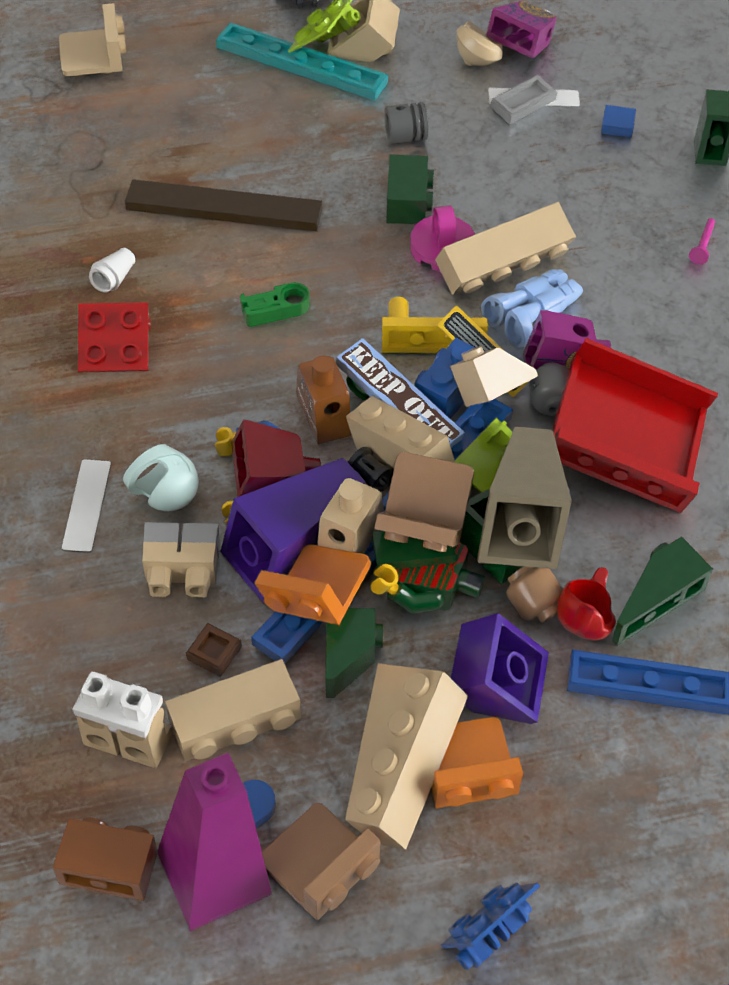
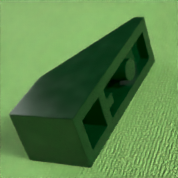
[612,536,713,646]

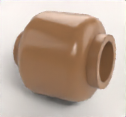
[506,566,563,623]

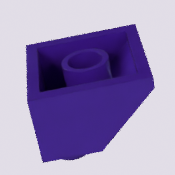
[451,613,549,724]

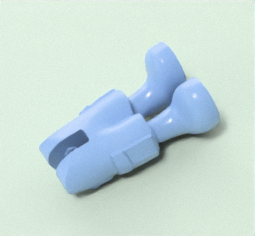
[481,269,583,348]

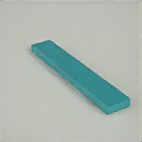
[216,22,388,101]

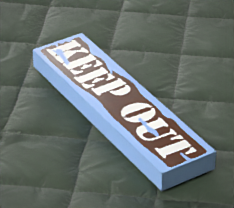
[336,338,465,448]

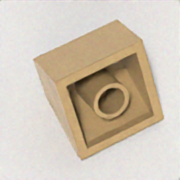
[327,0,400,62]

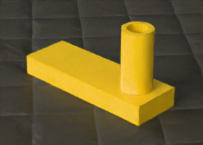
[381,297,488,353]

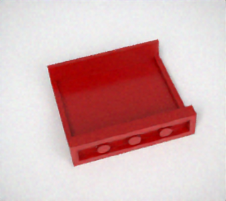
[552,338,718,513]

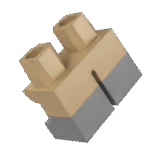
[142,522,221,597]

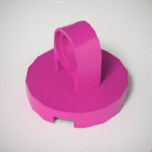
[410,205,475,271]

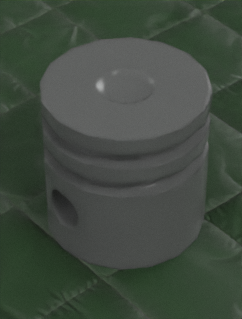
[384,102,428,144]

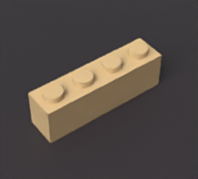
[435,202,576,295]

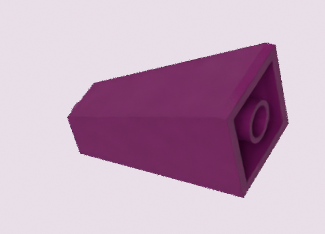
[157,753,272,932]

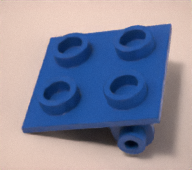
[441,882,540,970]

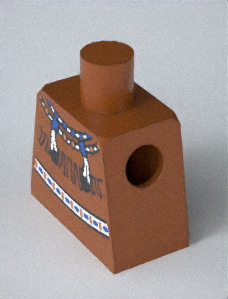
[296,355,352,445]

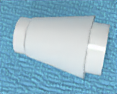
[89,248,135,293]

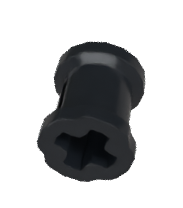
[348,447,394,492]

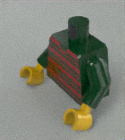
[371,541,485,614]

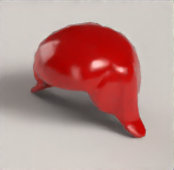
[557,567,616,640]

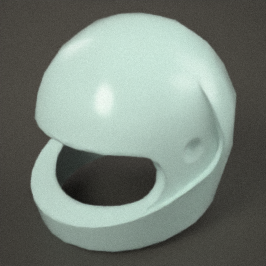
[123,444,199,511]

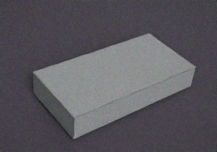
[490,75,557,125]

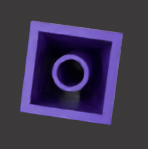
[220,458,365,603]

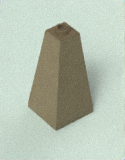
[477,426,572,569]

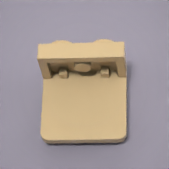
[59,3,127,76]

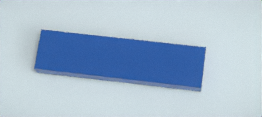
[567,649,729,715]

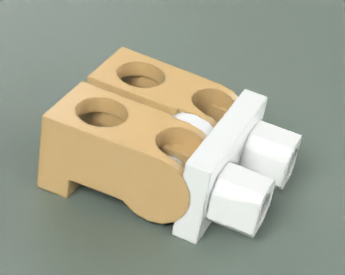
[73,672,173,769]

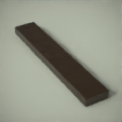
[125,179,322,232]

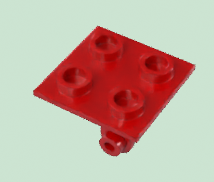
[78,302,151,372]

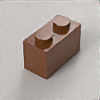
[52,817,158,901]

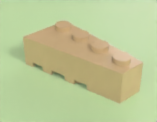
[345,663,468,850]

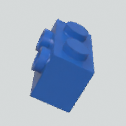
[414,338,475,419]

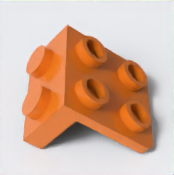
[254,545,371,625]
[431,717,523,809]

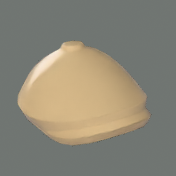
[457,21,502,66]

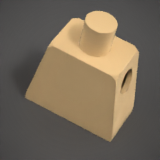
[317,478,384,554]

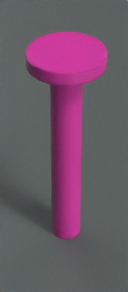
[689,218,715,265]

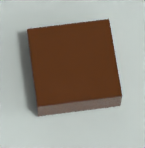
[186,623,242,677]

